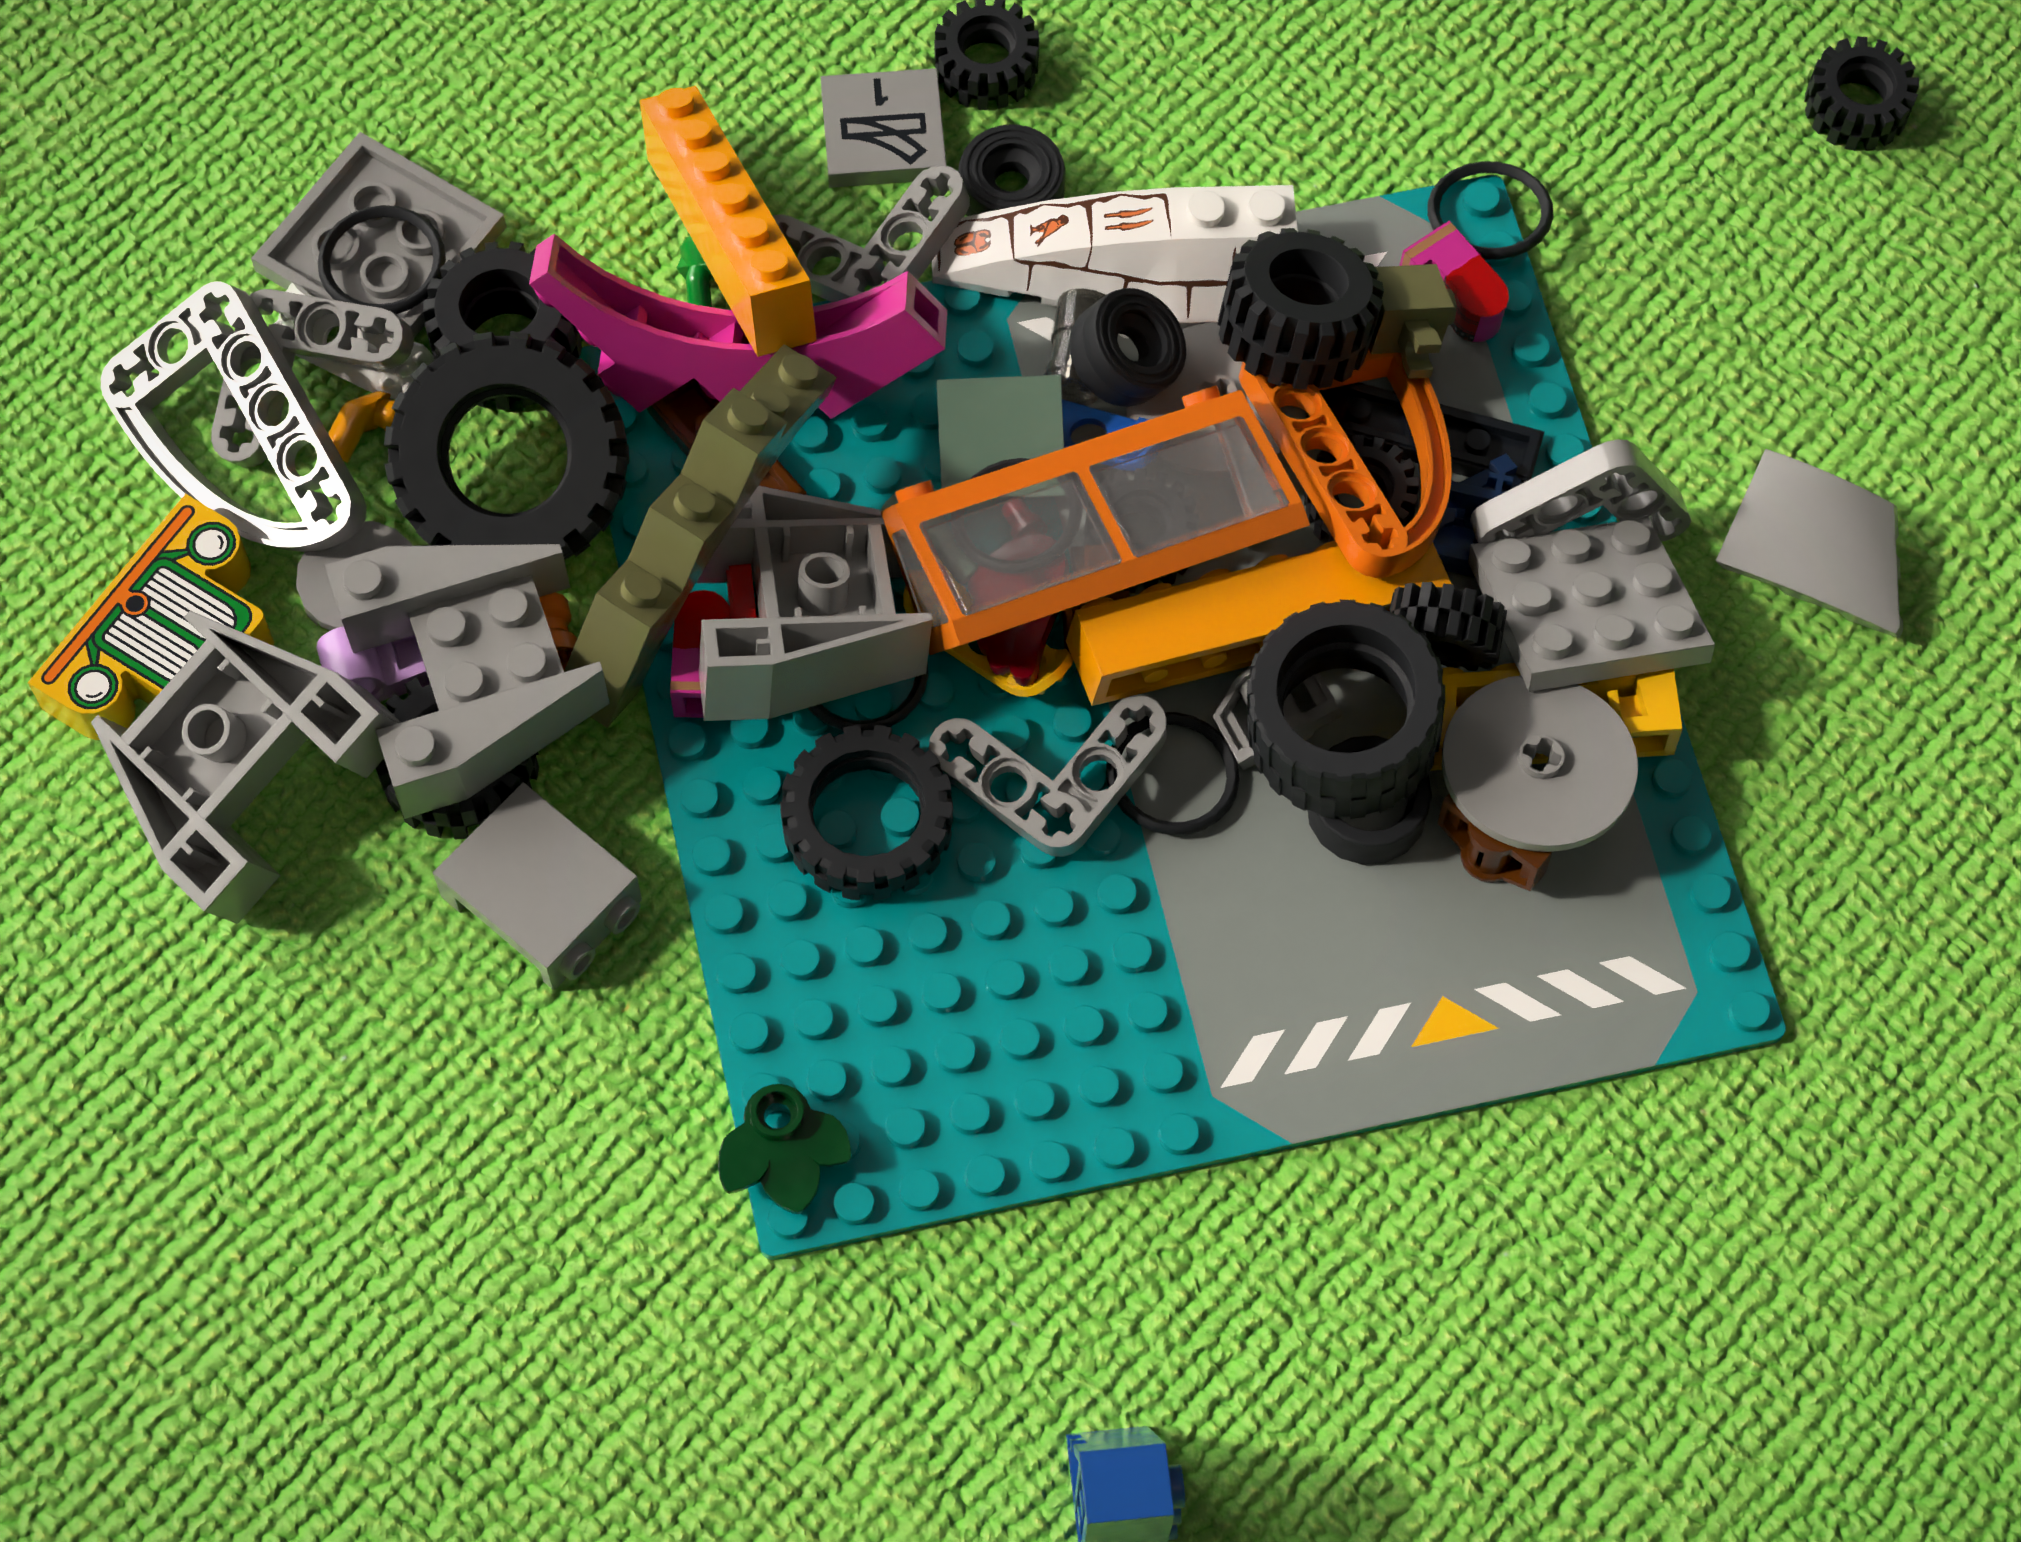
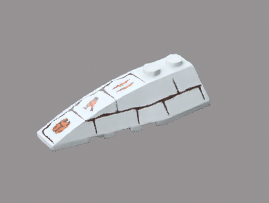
[932,185,1298,329]

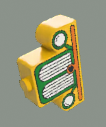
[28,493,274,740]

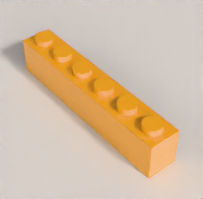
[639,86,817,357]
[1066,538,1451,706]

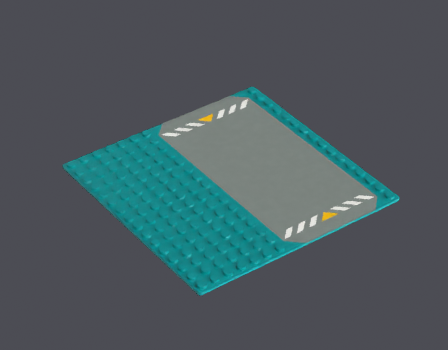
[578,175,1786,1260]

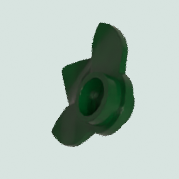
[718,1084,851,1214]

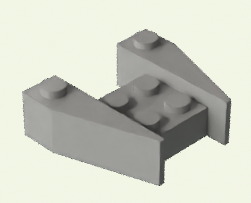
[696,486,932,721]
[324,544,610,819]
[91,610,401,924]

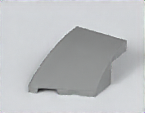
[1716,449,1903,638]

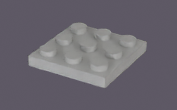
[251,132,506,338]
[1468,517,1715,692]

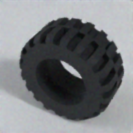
[384,331,629,560]

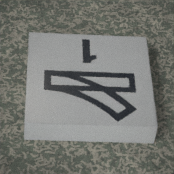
[820,68,946,188]

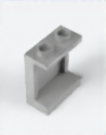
[433,782,642,990]

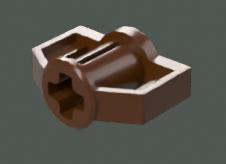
[1437,793,1553,891]

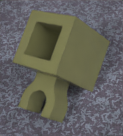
[1369,264,1456,379]

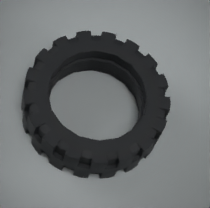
[780,725,953,900]

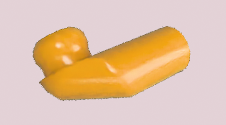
[328,391,395,463]

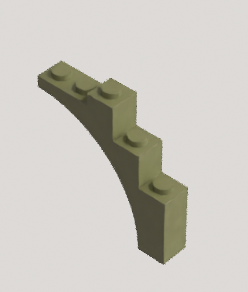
[564,344,837,728]

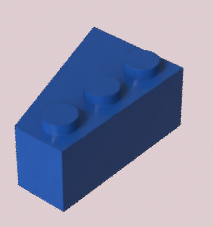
[1066,1426,1185,1542]

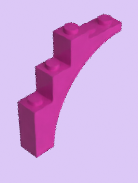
[529,233,947,419]

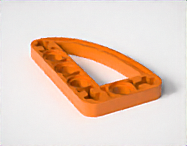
[1239,349,1452,578]

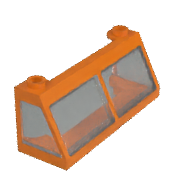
[881,385,1310,655]

